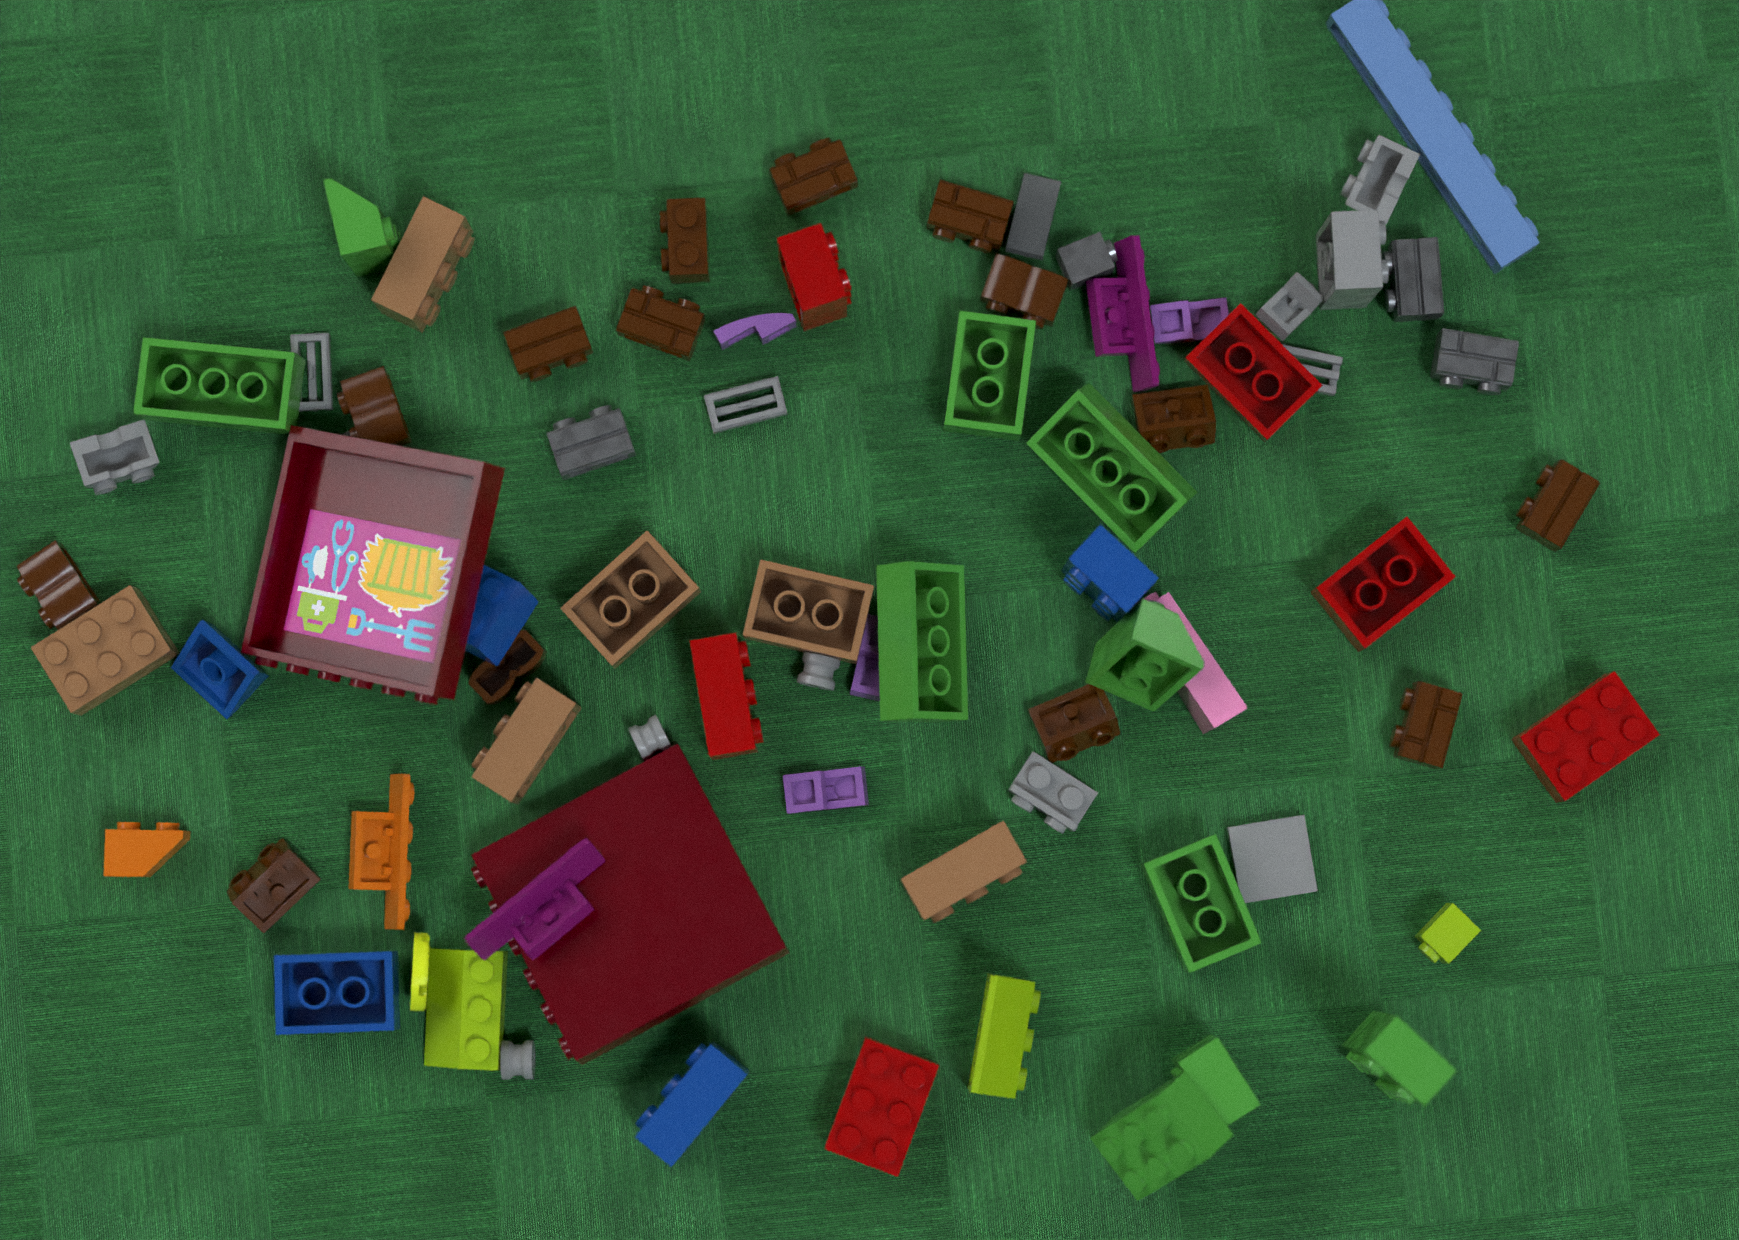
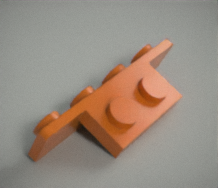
[349,773,415,930]

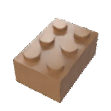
[371,196,475,333]
[560,531,701,669]
[743,559,874,665]
[31,585,179,716]
[471,678,582,805]
[900,821,1027,923]

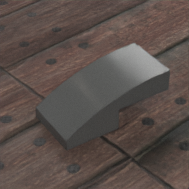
[1005,173,1061,260]

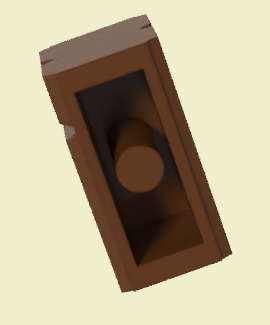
[769,138,858,216]
[927,180,1014,253]
[616,285,706,361]
[503,306,593,382]
[1515,459,1600,552]
[1389,681,1463,770]

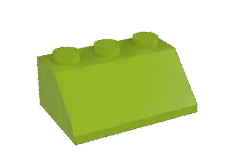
[424,948,508,1070]
[968,973,1041,1099]

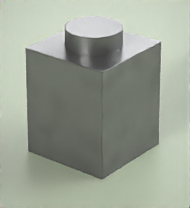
[1056,232,1118,291]

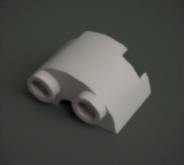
[1340,135,1420,224]
[70,419,160,495]

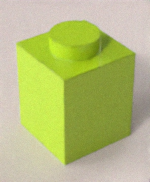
[1415,903,1481,964]

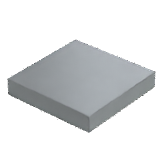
[1227,815,1318,903]

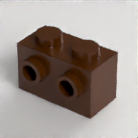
[660,198,710,284]

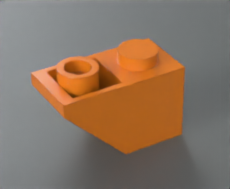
[104,822,191,877]

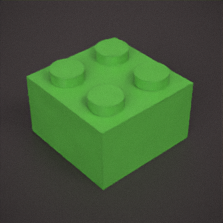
[1170,1035,1261,1126]

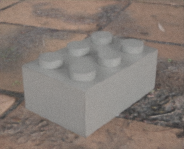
[1316,210,1388,310]

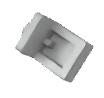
[1255,273,1324,341]

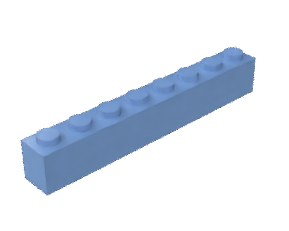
[1326,0,1540,274]

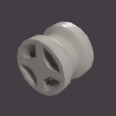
[797,652,841,691]
[628,715,672,761]
[500,1040,536,1080]

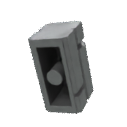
[1382,237,1444,322]
[1430,328,1519,395]
[547,405,636,480]

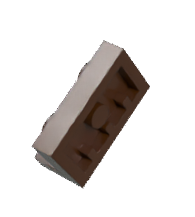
[1132,385,1216,453]
[1028,684,1120,763]
[227,838,321,933]

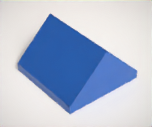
[171,620,269,719]

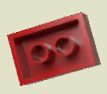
[777,223,852,331]
[1184,303,1323,442]
[1310,516,1456,652]
[690,633,764,760]
[1511,671,1660,803]
[824,1036,939,1177]

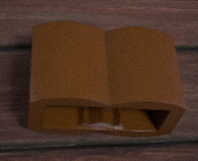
[980,254,1069,330]
[337,366,412,446]
[17,540,101,630]
[468,630,547,705]

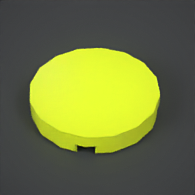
[410,933,430,1011]

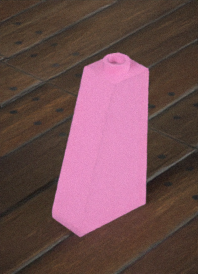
[1136,592,1247,734]

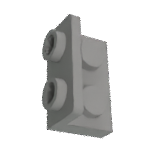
[1007,751,1098,834]

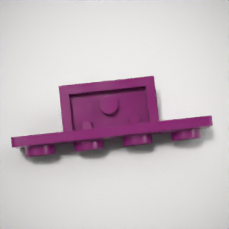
[1086,235,1160,392]
[464,838,605,960]

